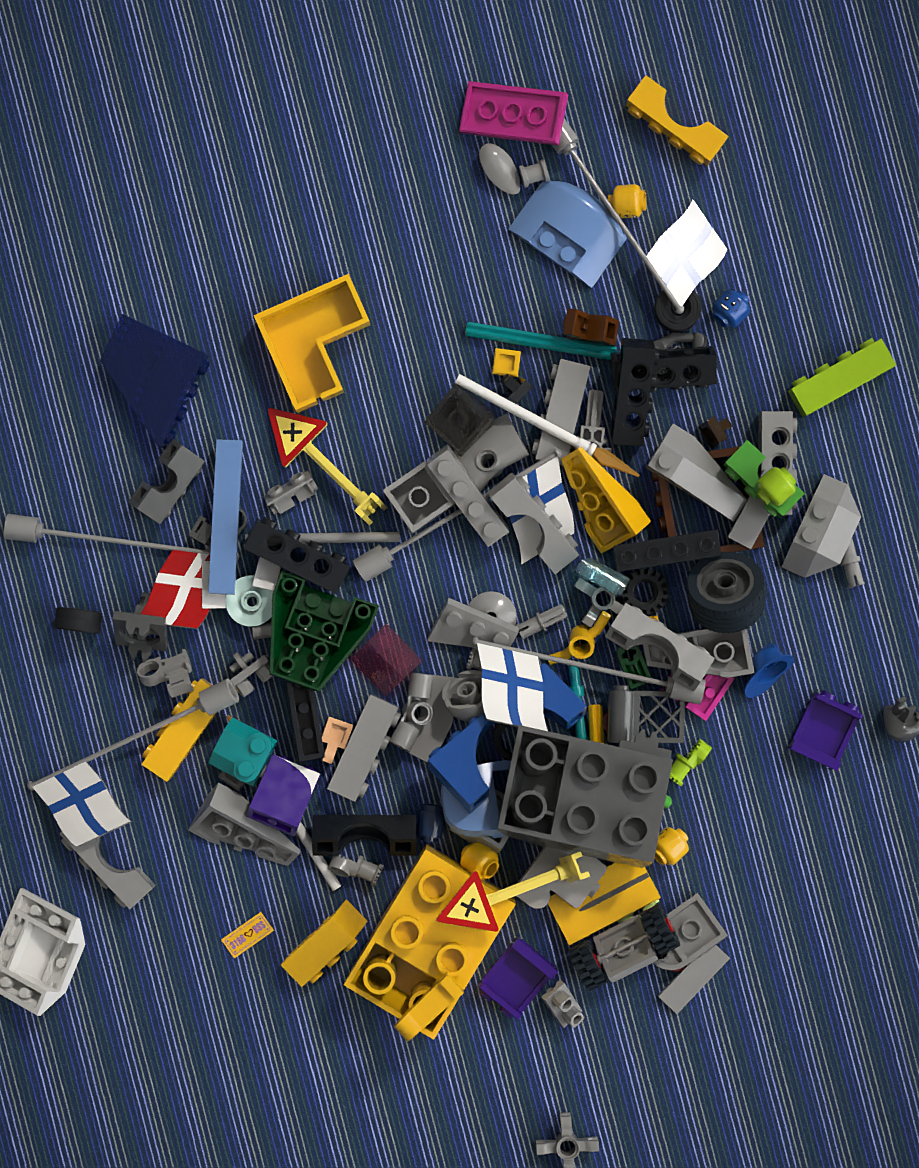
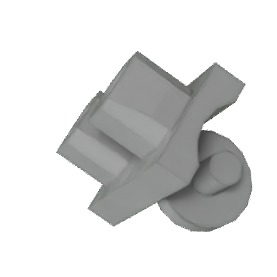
[230,652,273,697]
[541,980,585,1028]

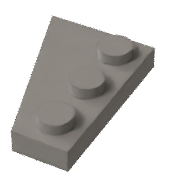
[427,598,519,648]

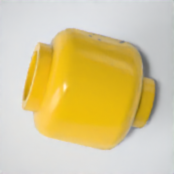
[608,184,646,218]
[654,827,689,865]
[460,842,499,880]

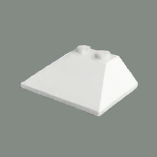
[0,888,85,1016]

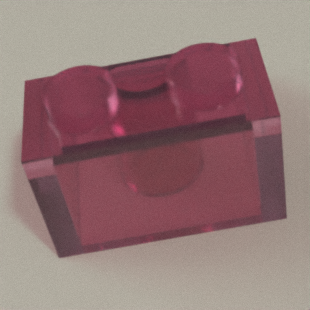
[350,624,423,696]

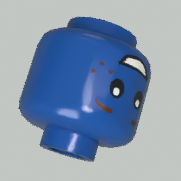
[712,290,750,328]

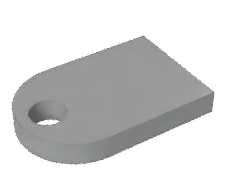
[651,893,728,970]

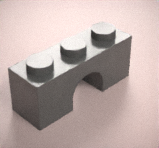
[128,439,205,524]

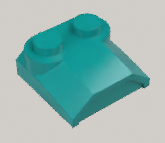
[209,717,278,787]

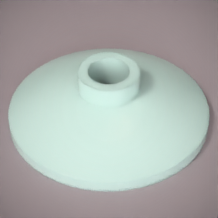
[226,575,273,627]

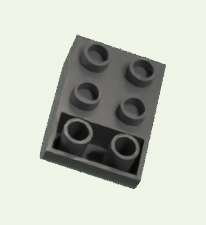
[497,725,673,868]

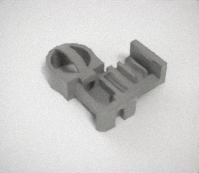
[137,649,194,698]

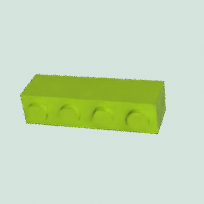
[788,338,896,418]

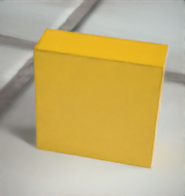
[492,348,521,378]

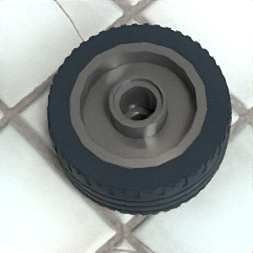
[687,552,766,633]

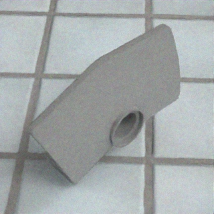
[453,414,529,492]
[389,673,457,763]

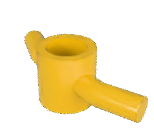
[548,611,611,665]

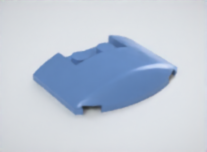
[508,179,627,289]

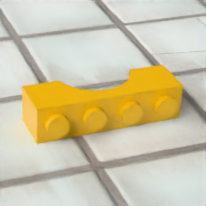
[626,75,729,166]

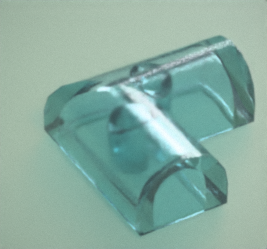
[572,558,629,596]

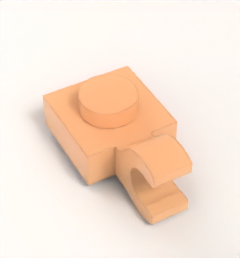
[322,717,353,764]

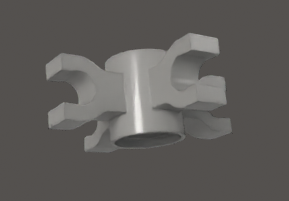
[574,570,624,627]
[536,1112,599,1168]

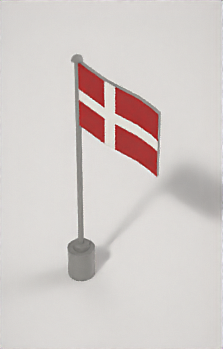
[4,514,240,629]

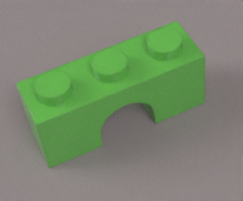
[724,440,805,518]

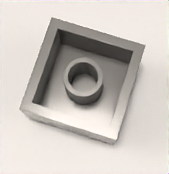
[383,461,455,534]

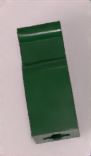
[611,624,651,689]

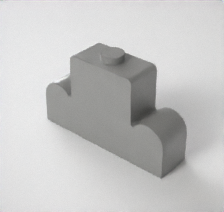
[516,847,607,909]

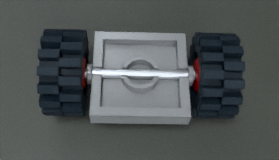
[569,904,680,991]

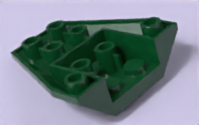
[270,571,379,692]

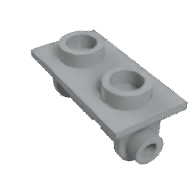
[264,471,318,515]

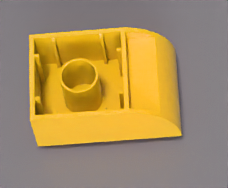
[344,843,516,1040]

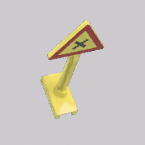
[268,408,387,526]
[436,851,590,932]

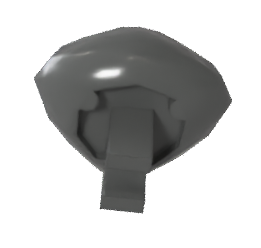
[883,696,919,743]

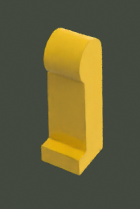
[394,971,464,1042]

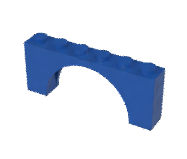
[428,662,587,813]

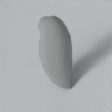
[479,143,521,195]

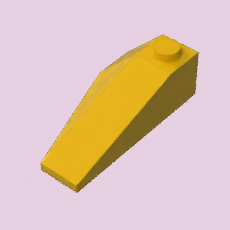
[561,447,651,554]

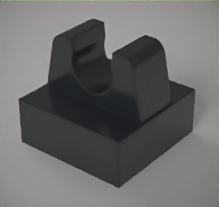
[500,374,533,404]

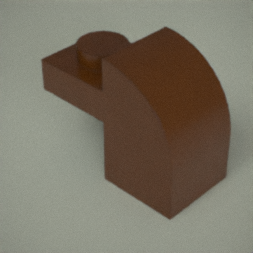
[563,308,619,346]

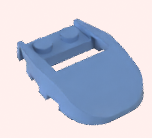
[441,760,511,838]

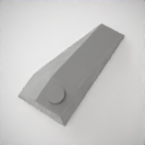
[645,424,747,522]
[188,783,301,866]

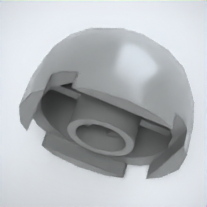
[442,670,484,722]

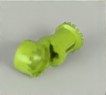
[669,739,712,786]

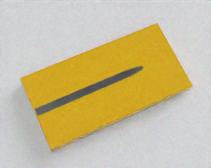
[548,862,661,946]

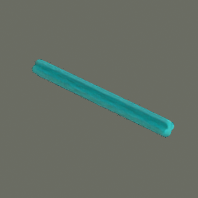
[465,322,617,360]

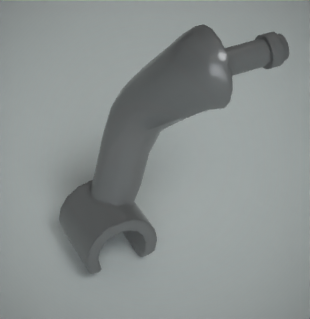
[654,332,707,350]

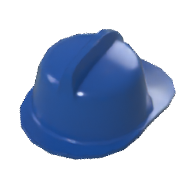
[744,643,794,698]

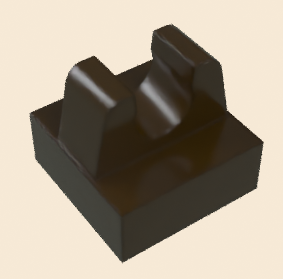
[698,416,732,448]

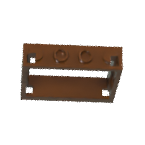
[651,446,764,552]

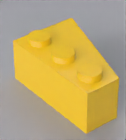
[281,899,368,987]

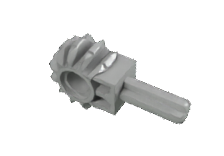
[570,390,612,469]

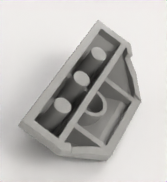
[781,474,861,578]

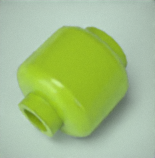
[756,467,797,506]

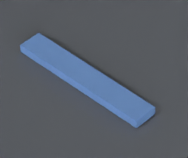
[208,439,243,595]

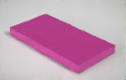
[459,81,568,146]

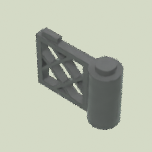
[608,685,685,743]

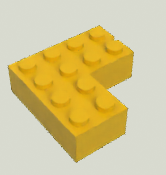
[254,274,371,413]

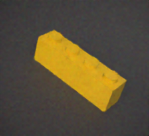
[142,678,216,782]

